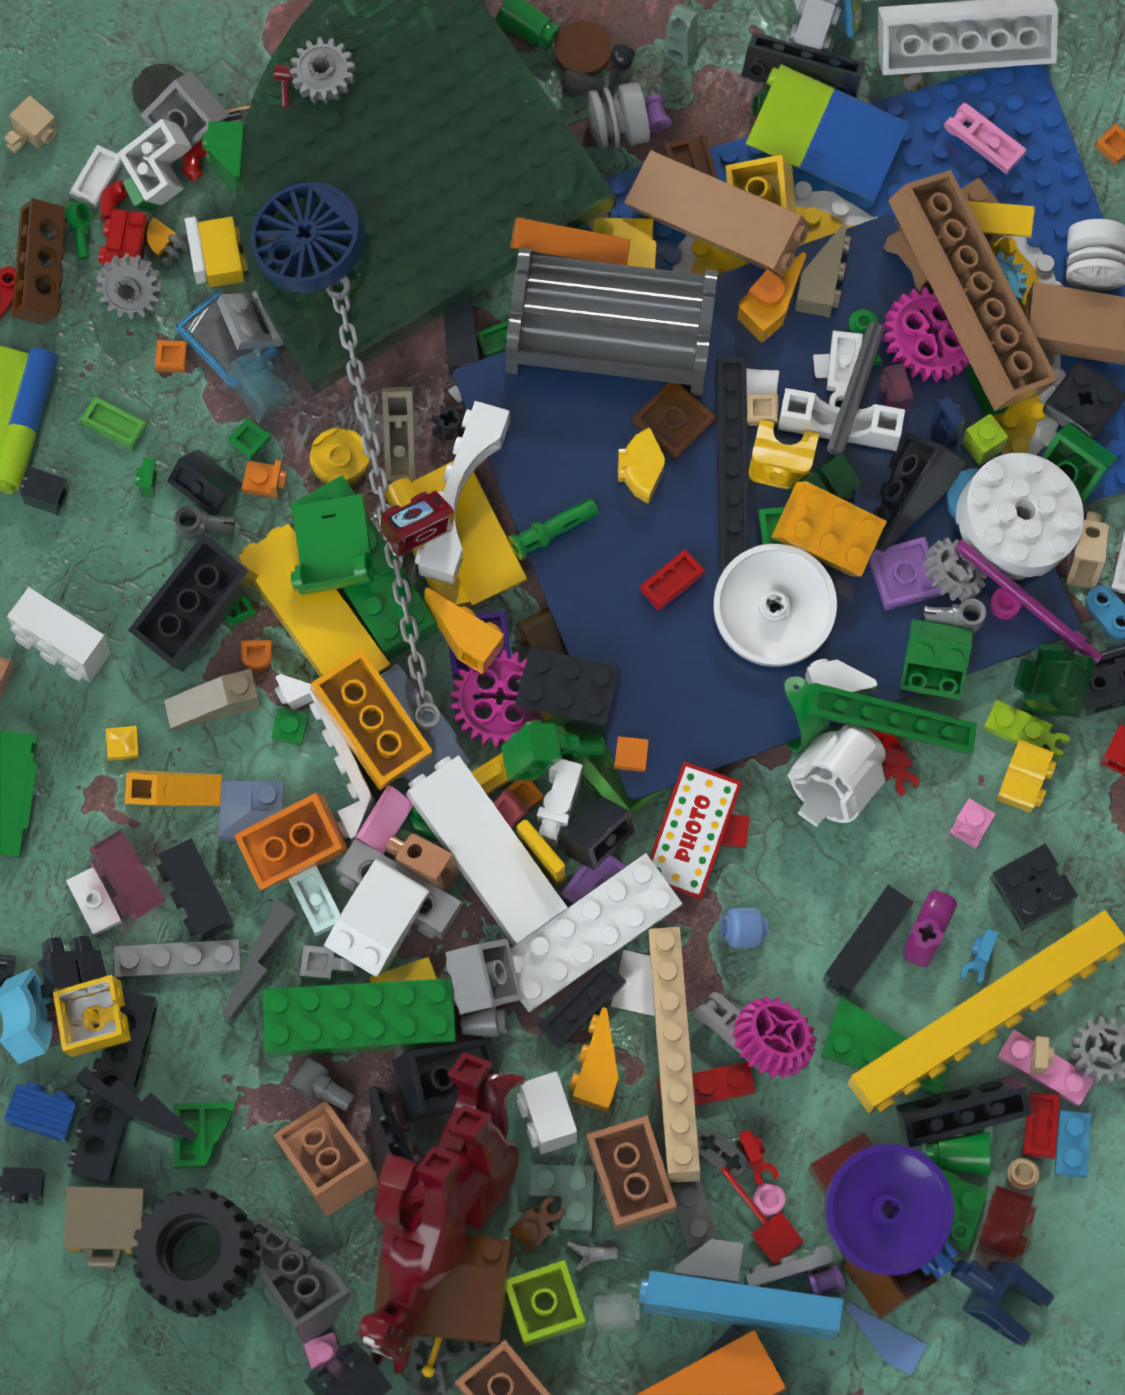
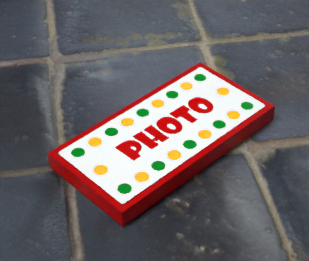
[650,762,742,899]

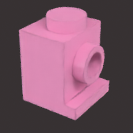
[950,798,996,849]

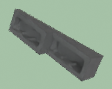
[222,899,298,1025]

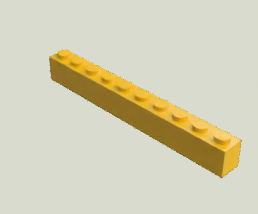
[848,910,1125,1115]

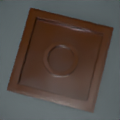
[631,382,717,461]

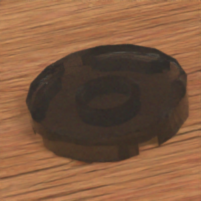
[132,63,184,113]

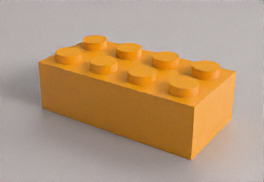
[310,649,433,791]

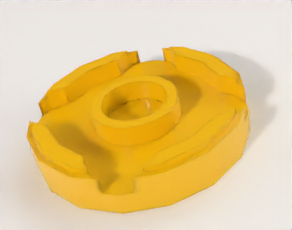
[310,428,369,485]

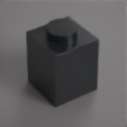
[19,467,69,516]

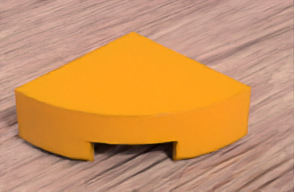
[147,217,177,259]

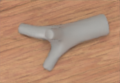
[566,1242,618,1273]

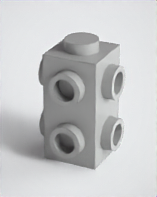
[788,0,841,52]

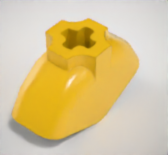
[618,428,665,504]

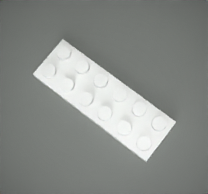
[510,853,682,1013]

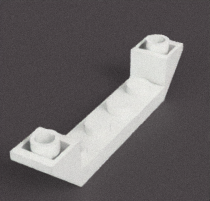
[275,674,376,842]

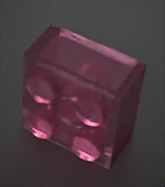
[879,363,914,412]

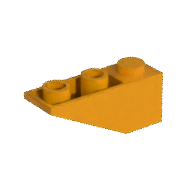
[737,251,807,343]
[424,587,504,675]
[125,770,222,806]
[568,1007,618,1114]

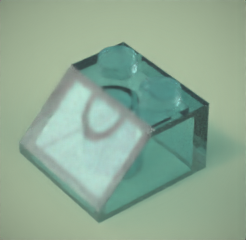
[225,350,291,424]

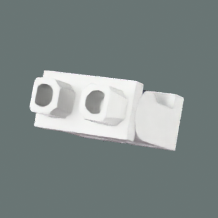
[537,759,582,849]

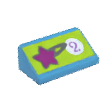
[840,0,863,38]

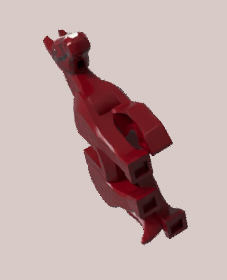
[358,1053,525,1374]

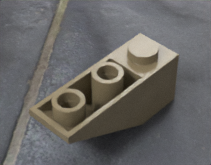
[795,224,851,317]

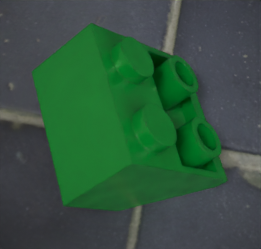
[900,619,972,700]

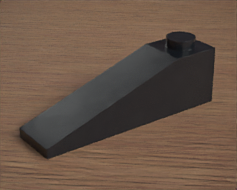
[369,1085,417,1184]

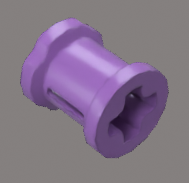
[644,94,672,133]
[806,1264,846,1296]

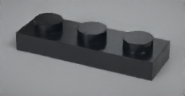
[538,960,627,1050]

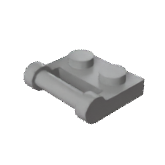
[216,289,287,350]

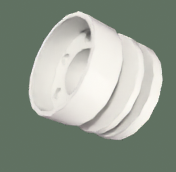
[1066,219,1125,291]

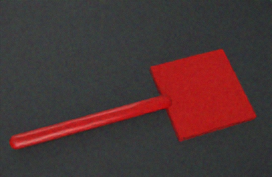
[721,1167,804,1265]

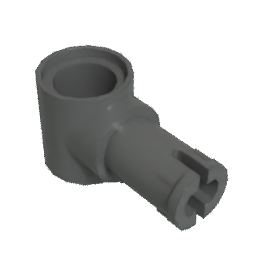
[174,505,235,540]
[289,1058,355,1111]

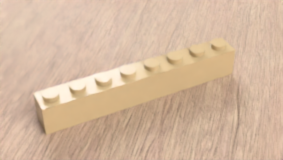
[648,927,700,1183]

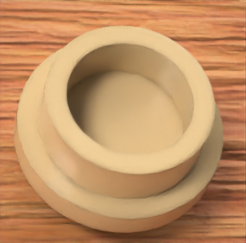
[1007,1158,1039,1190]

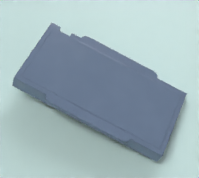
[381,663,471,783]

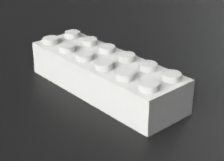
[878,0,1058,75]

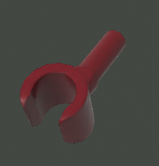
[273,64,293,107]

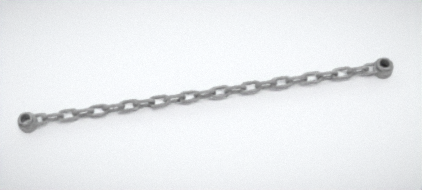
[326,276,440,730]

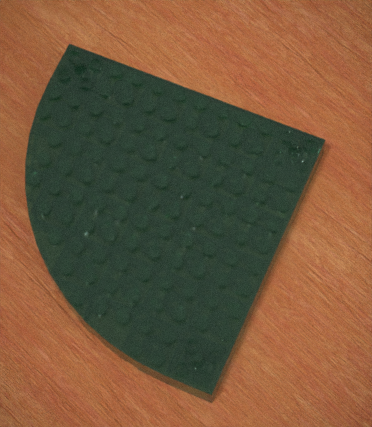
[236,0,616,395]

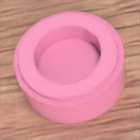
[753,1183,785,1217]

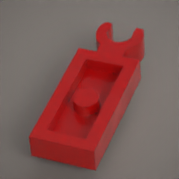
[868,730,920,797]

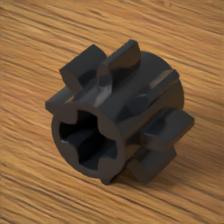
[431,405,465,443]

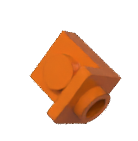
[242,460,288,498]

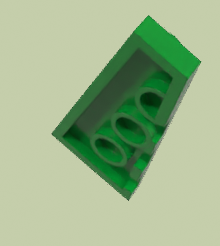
[821,996,951,1096]

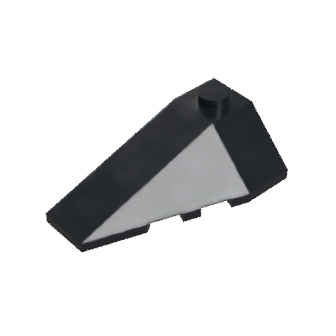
[872,432,965,552]

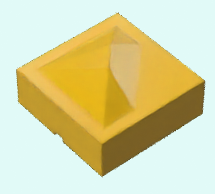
[106,726,139,761]

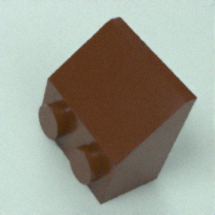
[843,1261,937,1319]

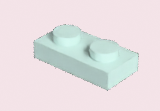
[288,866,340,936]

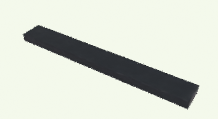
[716,358,750,576]

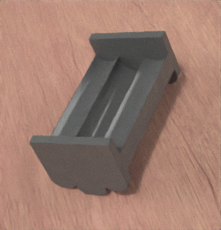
[506,247,718,397]

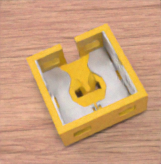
[53,975,131,1057]

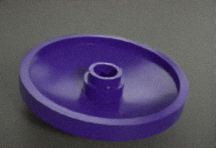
[824,1144,954,1275]

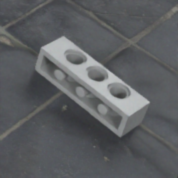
[336,838,462,940]

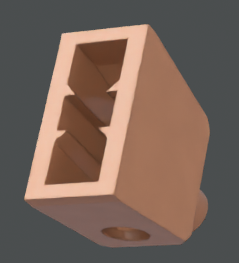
[385,833,459,892]

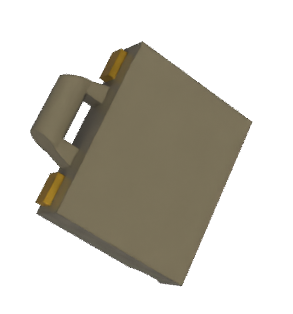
[63,1187,145,1269]

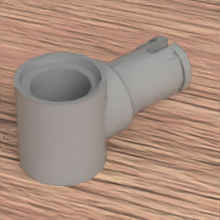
[924,599,986,634]

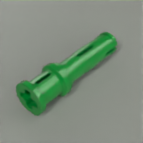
[508,498,599,560]

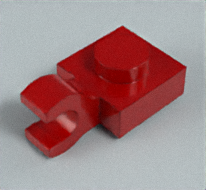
[737,1130,779,1187]

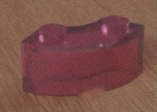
[89,830,165,921]

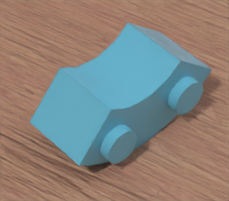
[0,968,53,1064]

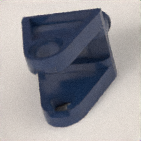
[951,1259,1055,1347]

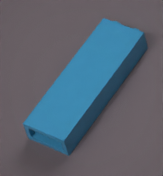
[638,1271,843,1340]

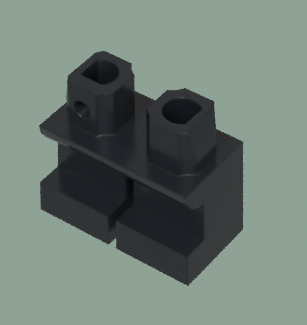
[37,936,107,999]

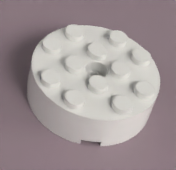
[956,453,1084,580]

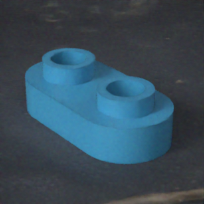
[1085,585,1125,641]

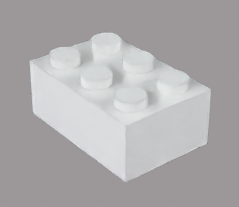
[7,587,111,683]

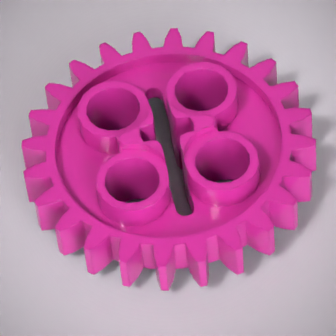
[882,287,970,383]
[450,650,536,749]

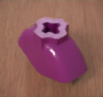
[902,890,957,967]

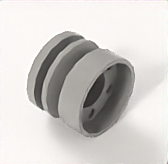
[587,82,650,152]

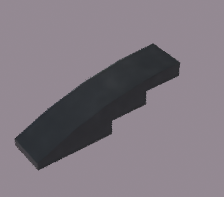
[75,1067,197,1144]

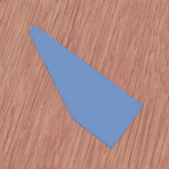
[846,1303,927,1376]

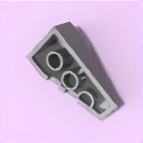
[252,1217,351,1344]

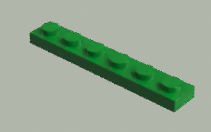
[806,683,977,754]

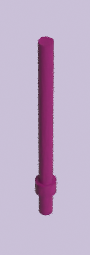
[955,539,1103,665]

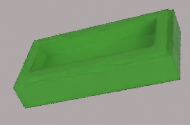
[80,396,148,451]

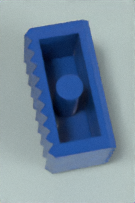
[4,1081,80,1143]

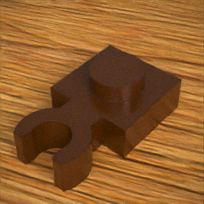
[509,1196,567,1253]

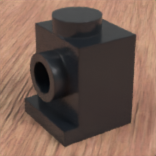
[0,1167,46,1205]

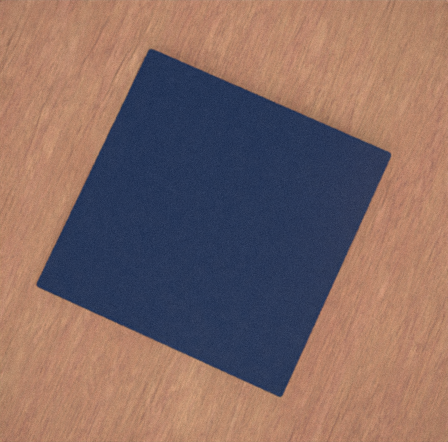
[453,214,1081,801]

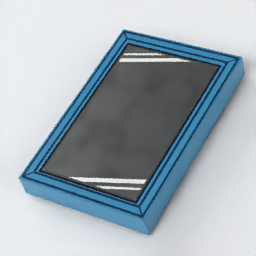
[174,289,279,391]

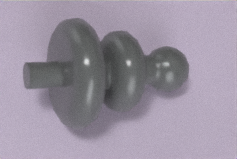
[161,232,190,268]

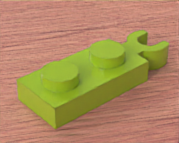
[983,700,1070,759]

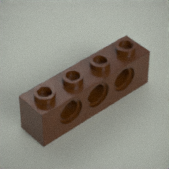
[12,198,67,325]

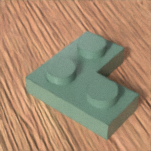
[529,1164,594,1232]

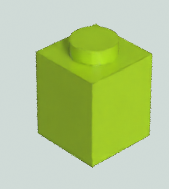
[962,414,1008,466]

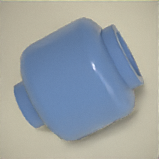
[720,908,769,948]

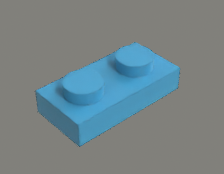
[1054,1110,1091,1178]

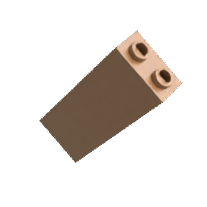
[624,150,809,277]
[1025,282,1125,365]

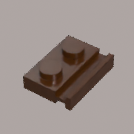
[663,134,718,179]

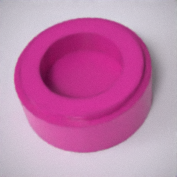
[990,588,1021,620]

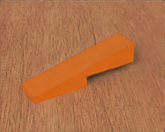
[510,218,631,265]

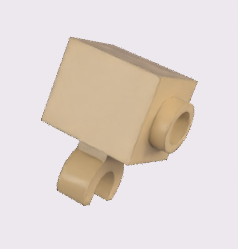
[4,95,59,153]

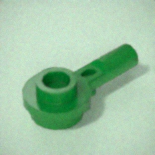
[65,201,93,260]
[848,309,882,367]

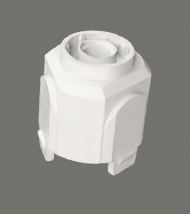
[787,725,885,827]

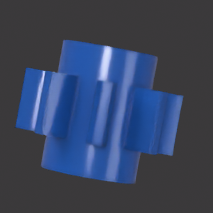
[921,1241,957,1279]

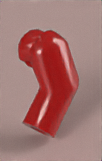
[182,140,207,181]
[100,180,128,221]

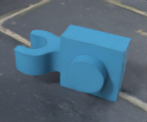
[960,929,998,986]

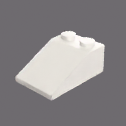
[324,859,430,977]

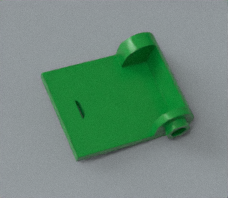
[291,494,374,595]

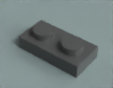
[671,1181,718,1250]

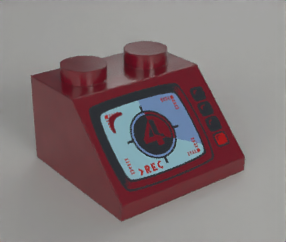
[380,490,455,557]

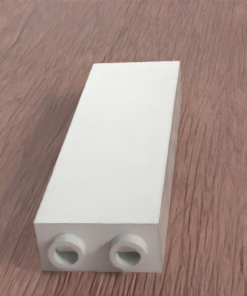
[406,755,567,946]

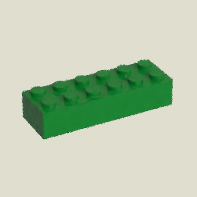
[290,475,437,661]
[263,978,457,1058]

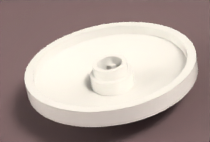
[714,544,837,667]

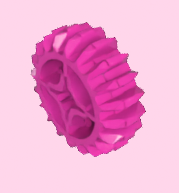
[732,996,817,1079]

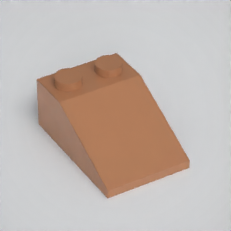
[273,1100,377,1217]

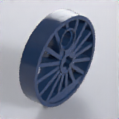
[251,182,365,293]

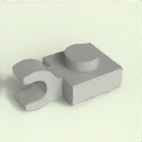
[300,945,357,982]

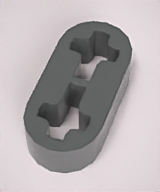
[697,1129,747,1179]

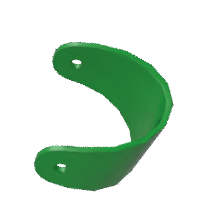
[784,676,829,753]

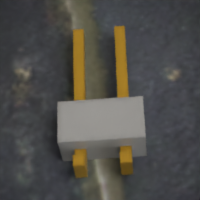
[899,73,924,91]

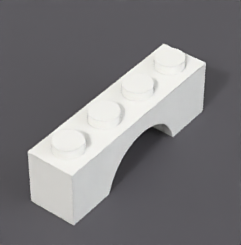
[778,388,905,451]

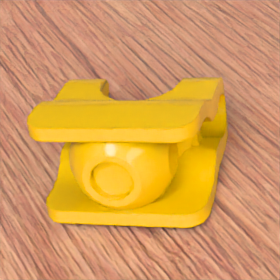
[749,420,819,489]

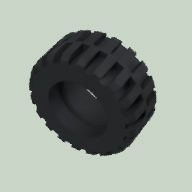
[131,1188,261,1318]

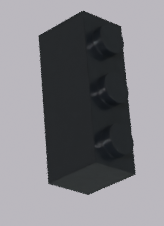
[156,838,234,942]

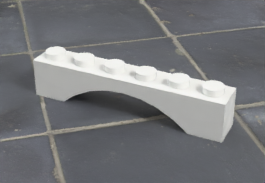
[415,401,510,585]

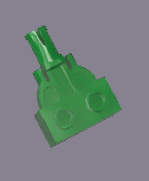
[501,720,604,781]

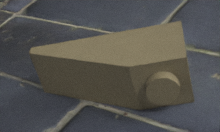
[382,387,416,482]
[164,669,260,730]

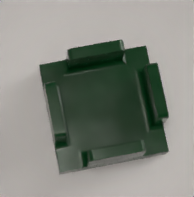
[1014,644,1095,717]

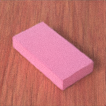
[355,786,414,854]

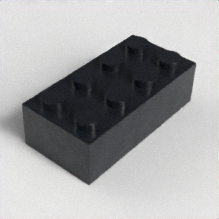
[128,534,258,672]

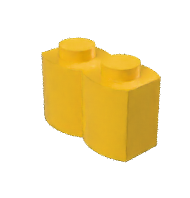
[996,739,1057,813]

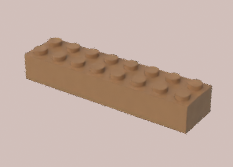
[888,170,1058,411]

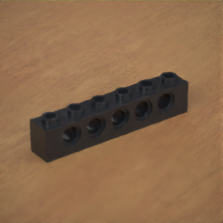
[68,990,159,1186]

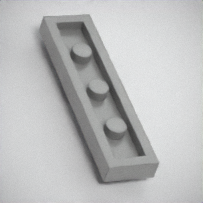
[114,939,241,980]

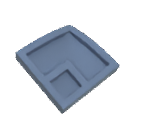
[218,781,284,841]

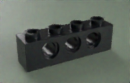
[895,1074,1032,1148]

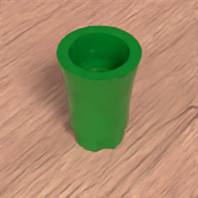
[494,0,561,51]
[926,1132,990,1176]

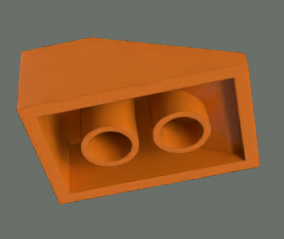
[234,793,349,891]

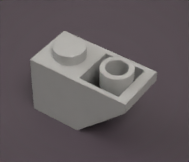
[674,1239,743,1284]

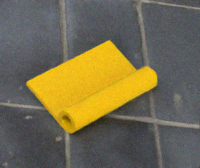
[384,461,528,609]

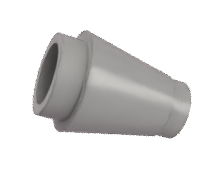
[461,1006,508,1037]

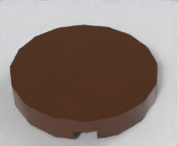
[554,21,612,77]

